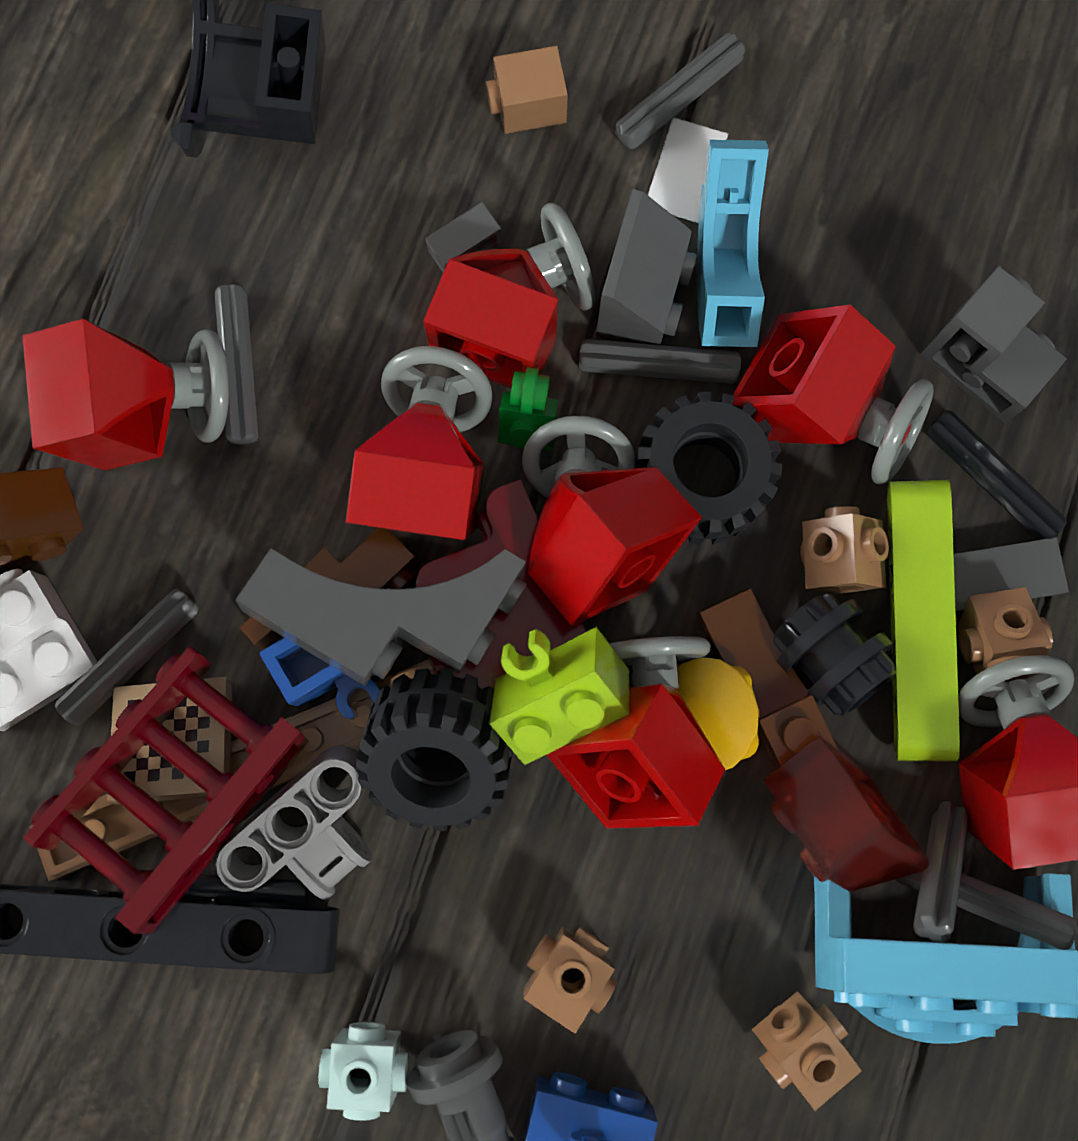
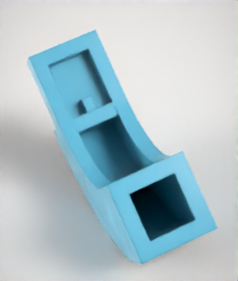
[697,139,769,347]

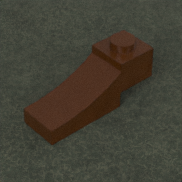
[240,527,419,649]
[696,588,838,774]

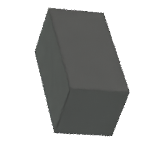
[426,202,502,272]

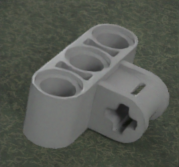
[216,746,373,900]

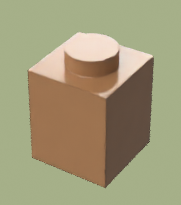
[486,46,568,134]

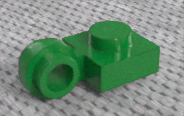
[498,367,559,451]

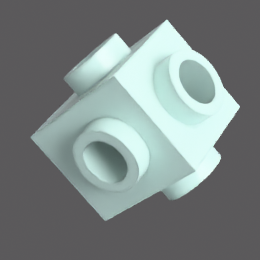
[319,1022,409,1120]

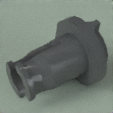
[406,1030,515,1141]

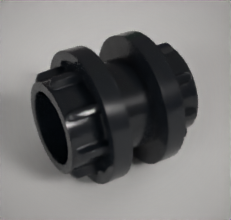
[773,593,897,717]

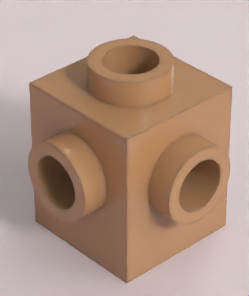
[800,507,889,594]
[958,587,1053,682]
[523,927,617,1034]
[752,991,862,1111]

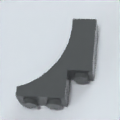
[236,549,527,687]

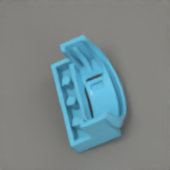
[813,862,1078,1044]

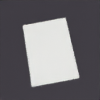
[648,118,728,223]

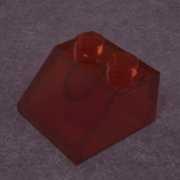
[764,736,930,892]

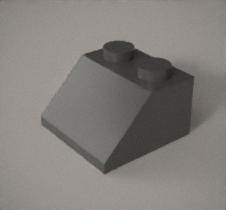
[596,189,697,345]

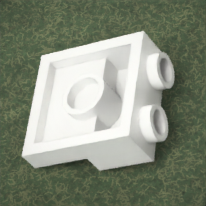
[0,569,97,731]

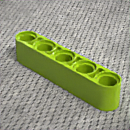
[887,480,960,762]

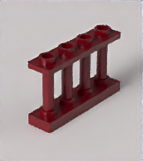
[23,646,309,934]

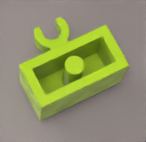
[489,627,629,765]

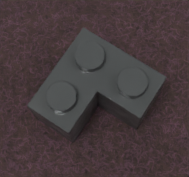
[920,266,1067,423]

